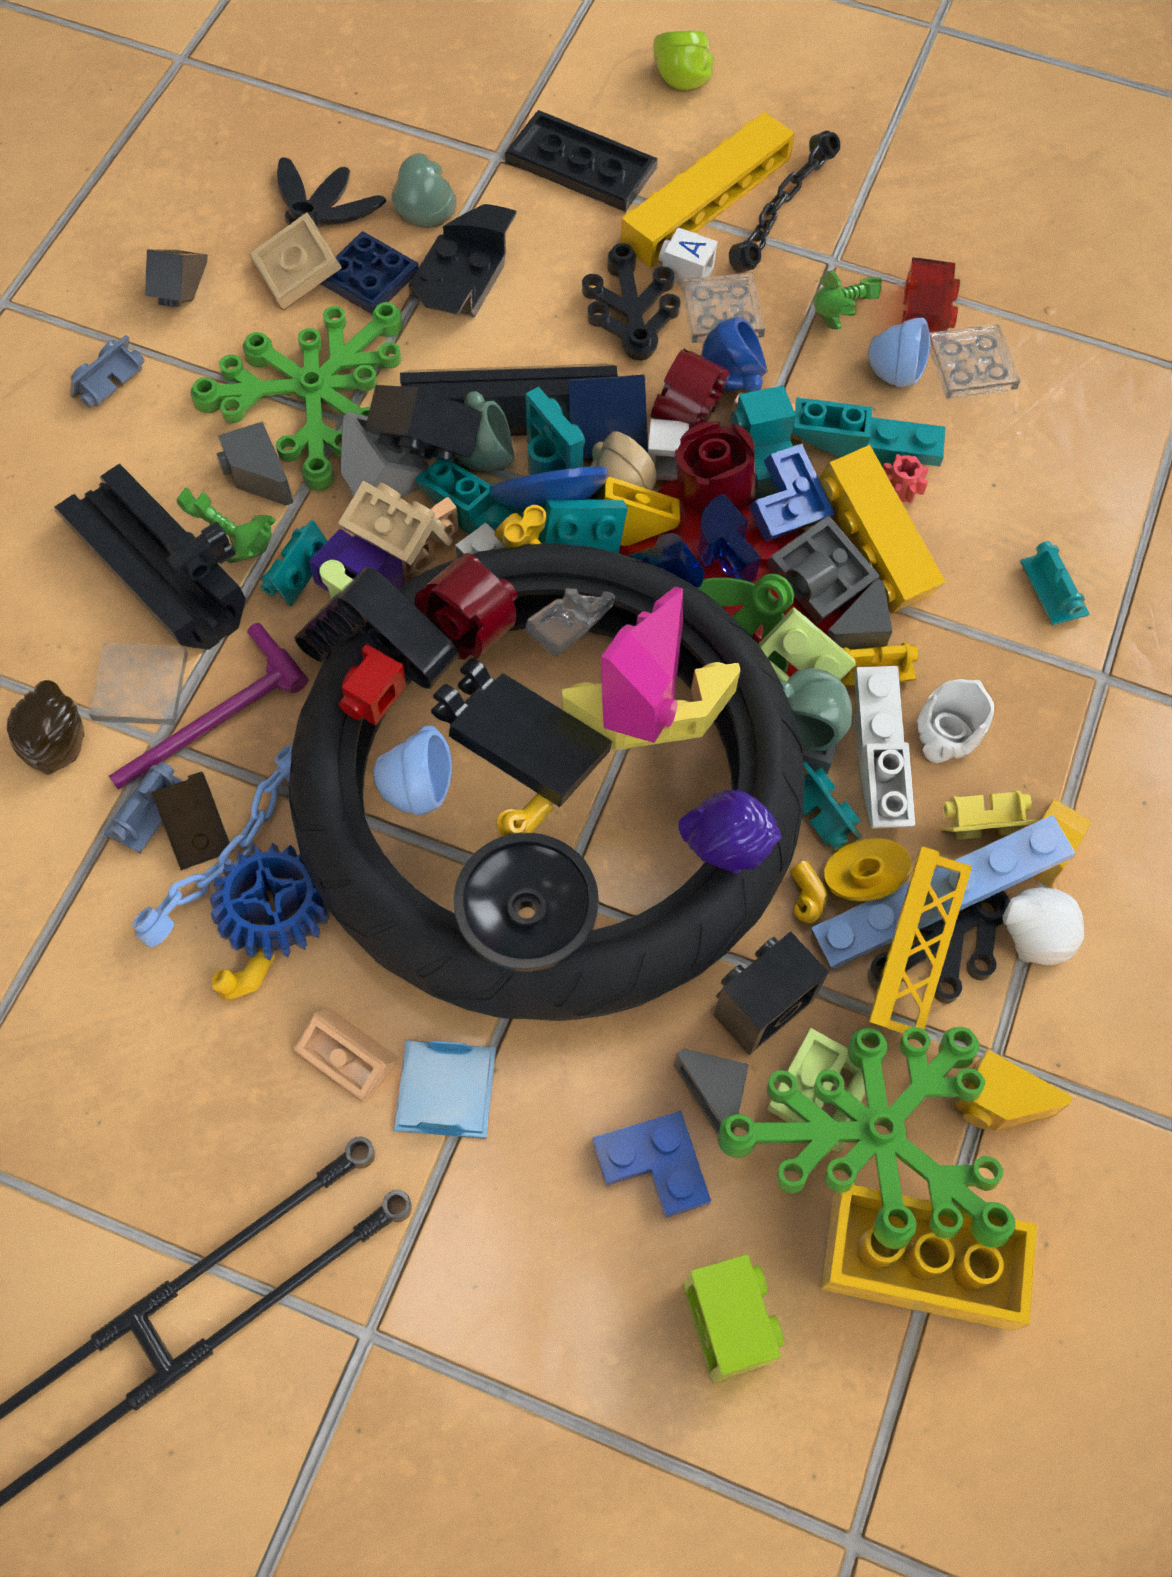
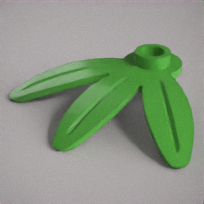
[690,574,794,673]

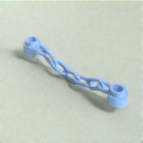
[132,744,293,948]

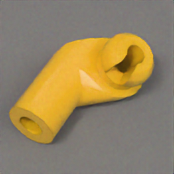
[496,794,554,837]
[790,860,828,924]
[211,947,276,1000]

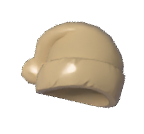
[590,431,657,498]

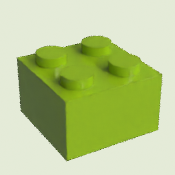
[683,1254,785,1383]

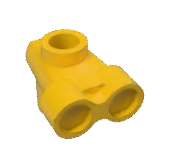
[494,505,546,548]

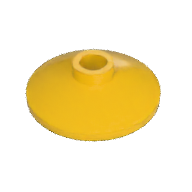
[824,838,912,902]

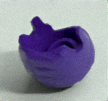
[678,789,782,875]

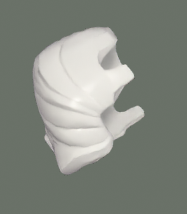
[917,679,994,764]
[1002,887,1084,966]

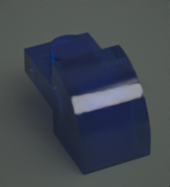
[697,494,761,582]
[628,534,705,588]

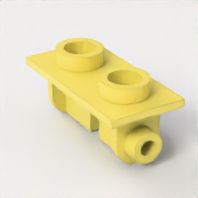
[941,790,1038,839]

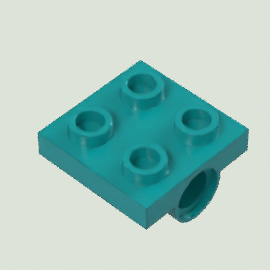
[526,387,585,475]
[539,500,628,553]

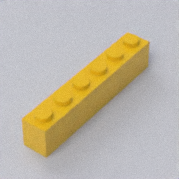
[620,112,795,268]

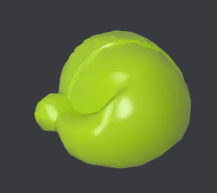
[653,31,714,91]

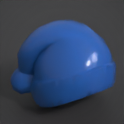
[701,317,768,392]

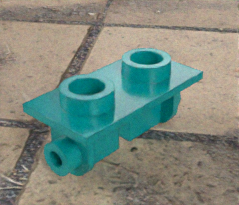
[260,520,328,606]
[1020,541,1090,625]
[803,762,862,850]

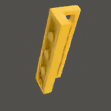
[867,846,972,1034]

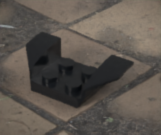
[408,204,517,317]

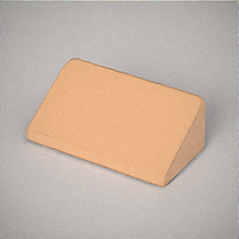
[293,1008,398,1102]

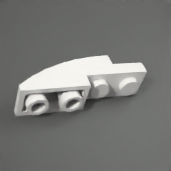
[853,666,916,829]

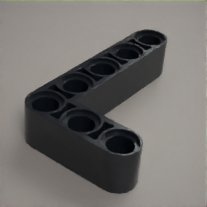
[294,567,459,689]

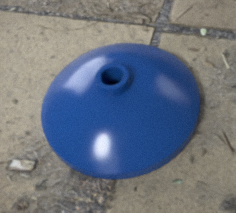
[489,466,609,513]

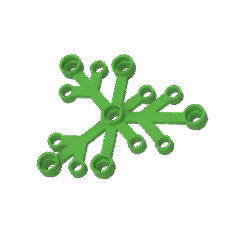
[191,302,402,491]
[718,1027,1015,1249]

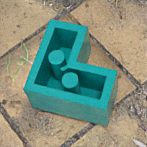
[732,385,796,499]

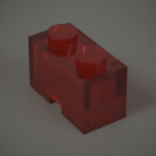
[901,257,960,343]

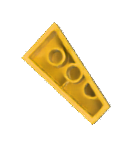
[818,445,946,614]

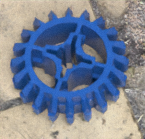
[210,843,329,961]

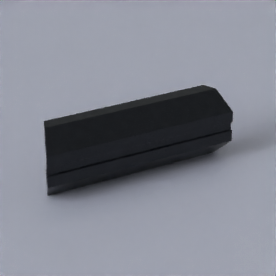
[400,363,617,436]
[54,463,246,650]

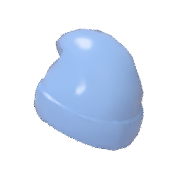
[868,318,930,387]
[373,725,452,816]

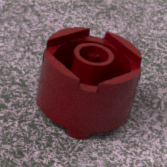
[650,349,731,429]
[675,421,757,517]
[415,553,517,660]

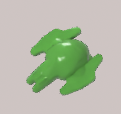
[813,270,882,330]
[177,488,275,563]

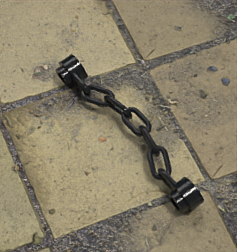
[729,130,840,273]

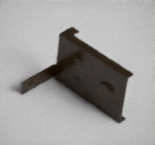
[151,771,233,870]

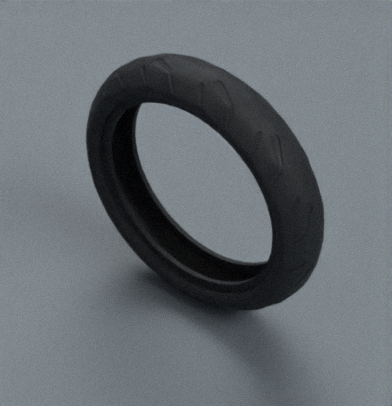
[289,543,805,1021]

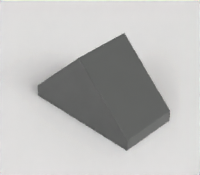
[827,578,892,649]
[674,1049,749,1135]

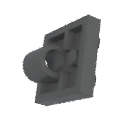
[767,515,880,624]

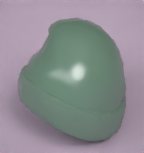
[391,153,456,228]
[455,391,515,473]
[781,668,852,751]

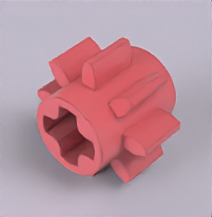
[883,454,929,503]

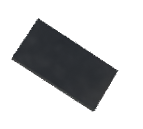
[505,110,658,212]

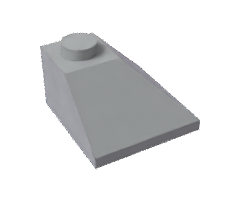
[341,412,430,498]

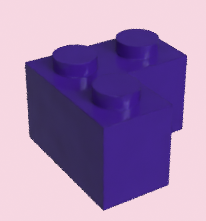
[309,529,405,592]

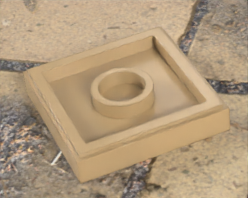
[249,212,342,310]

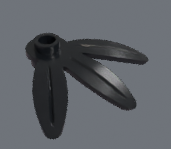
[277,157,386,227]

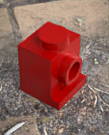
[339,644,407,726]

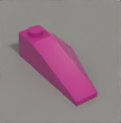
[601,587,683,743]

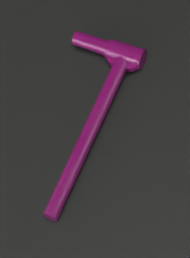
[109,623,309,790]

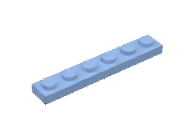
[812,815,1075,970]

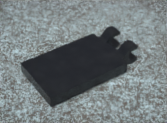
[431,658,612,807]

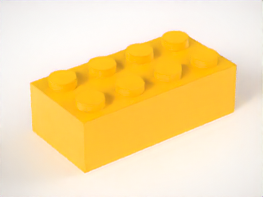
[820,1185,1038,1331]

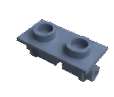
[70,335,145,408]
[104,762,183,853]

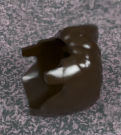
[7,680,85,775]

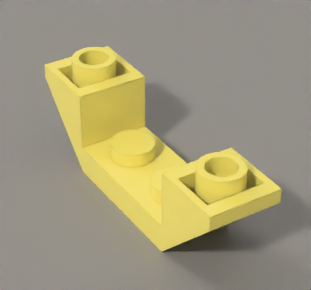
[562,662,741,751]

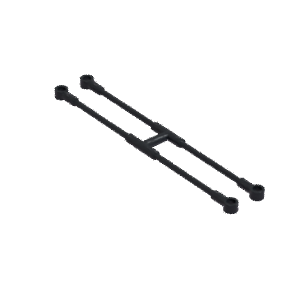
[0,1137,412,1507]

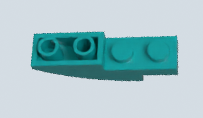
[792,397,945,468]
[415,459,541,540]

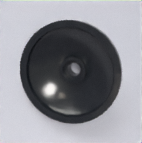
[454,833,599,972]

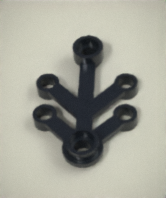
[582,243,681,360]
[867,891,1010,1003]

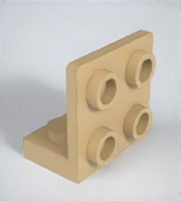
[338,481,453,566]

